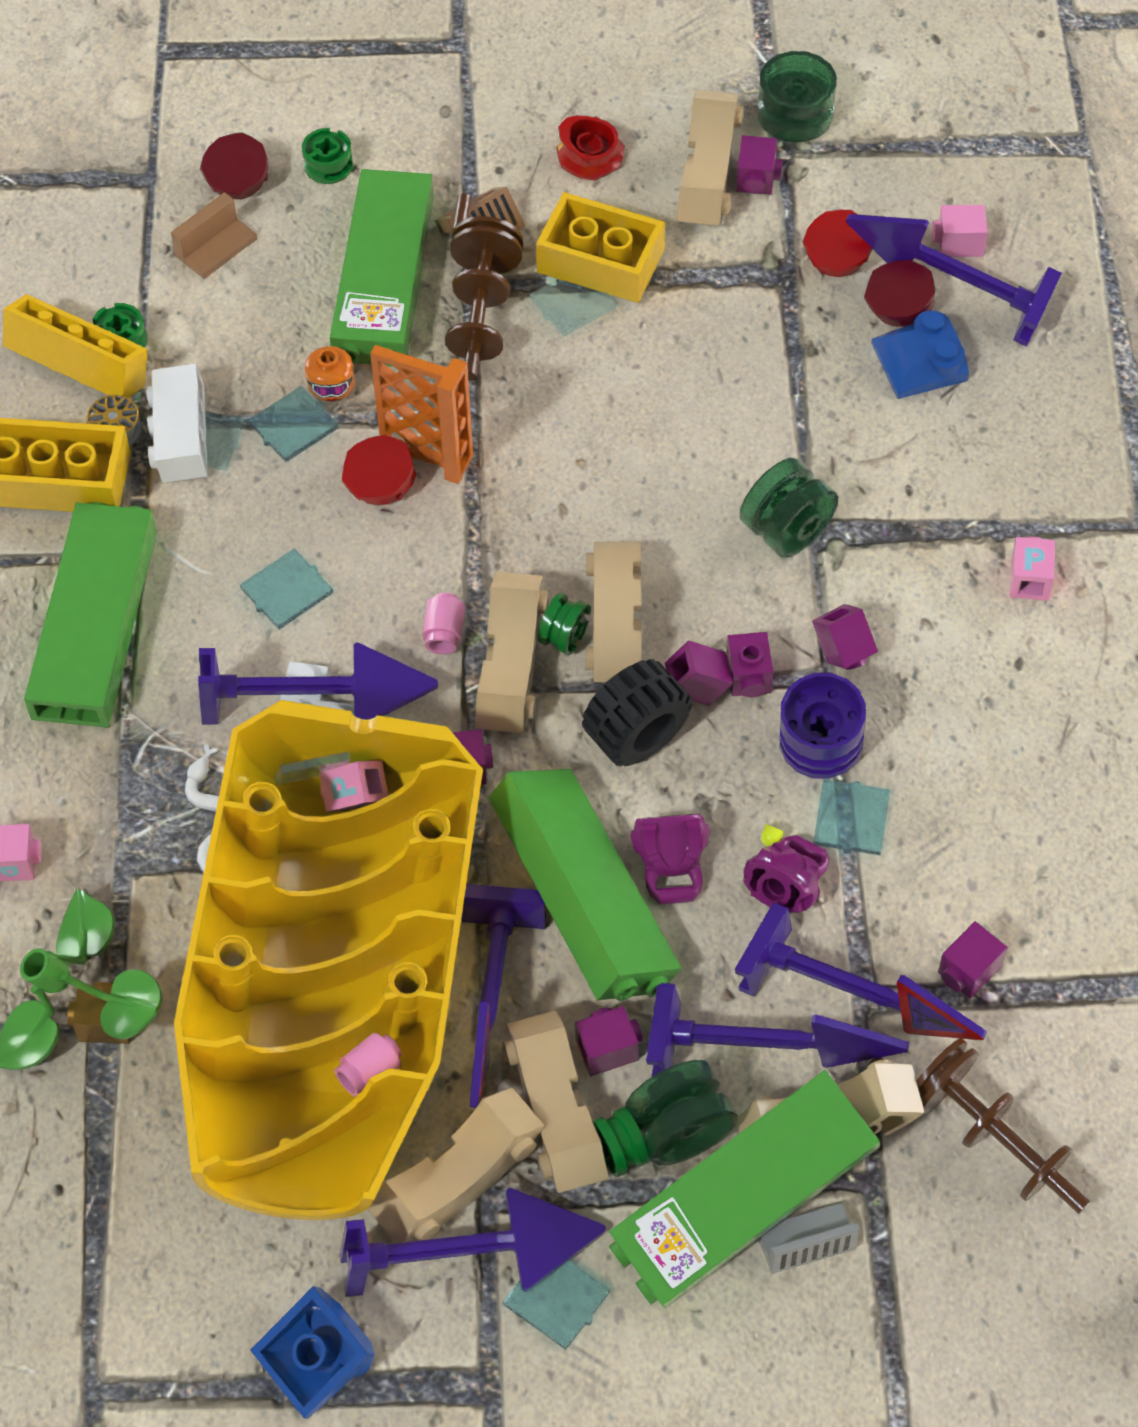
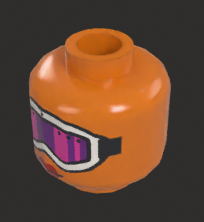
[304,346,355,402]

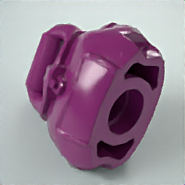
[630,813,710,905]
[743,835,830,914]

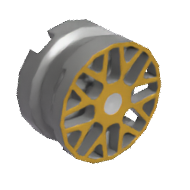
[86,395,143,447]

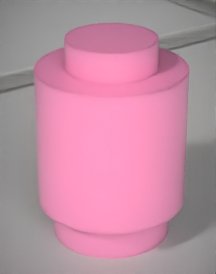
[422,593,466,654]
[335,1033,402,1097]

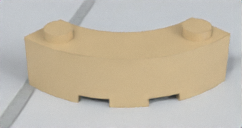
[677,90,744,226]
[585,542,642,682]
[475,571,549,733]
[503,1010,609,1193]
[736,1059,925,1136]
[368,1088,545,1243]

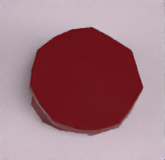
[200,132,269,200]
[864,260,936,327]

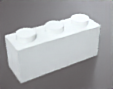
[146,364,208,483]

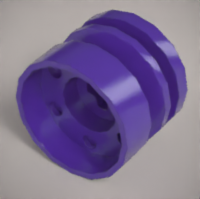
[779,673,866,779]

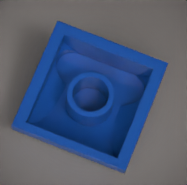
[871,310,969,399]
[250,1286,375,1419]

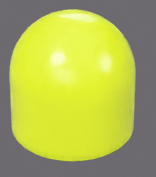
[761,824,784,847]

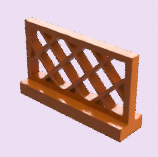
[370,345,473,484]

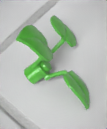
[0,889,163,1070]

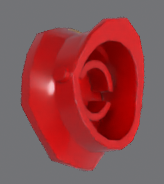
[556,115,625,181]
[803,209,872,277]
[341,435,416,506]

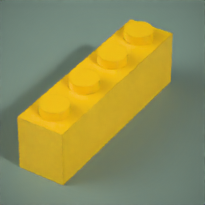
[3,294,148,398]

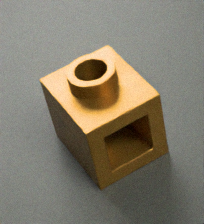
[67,982,130,1044]

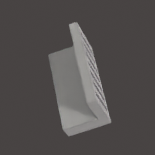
[759,1203,860,1274]

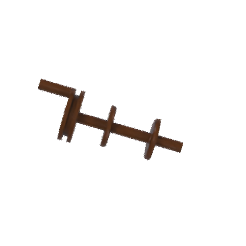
[445,193,524,381]
[867,1038,1090,1214]

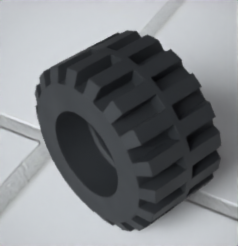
[582,659,692,767]

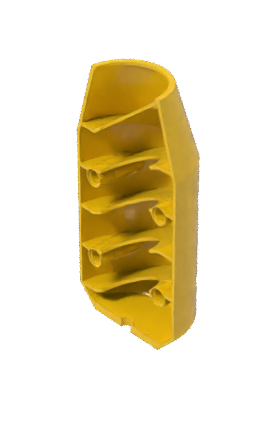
[174,700,483,1220]

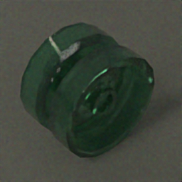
[757,51,837,142]
[739,457,839,558]
[625,1060,738,1165]

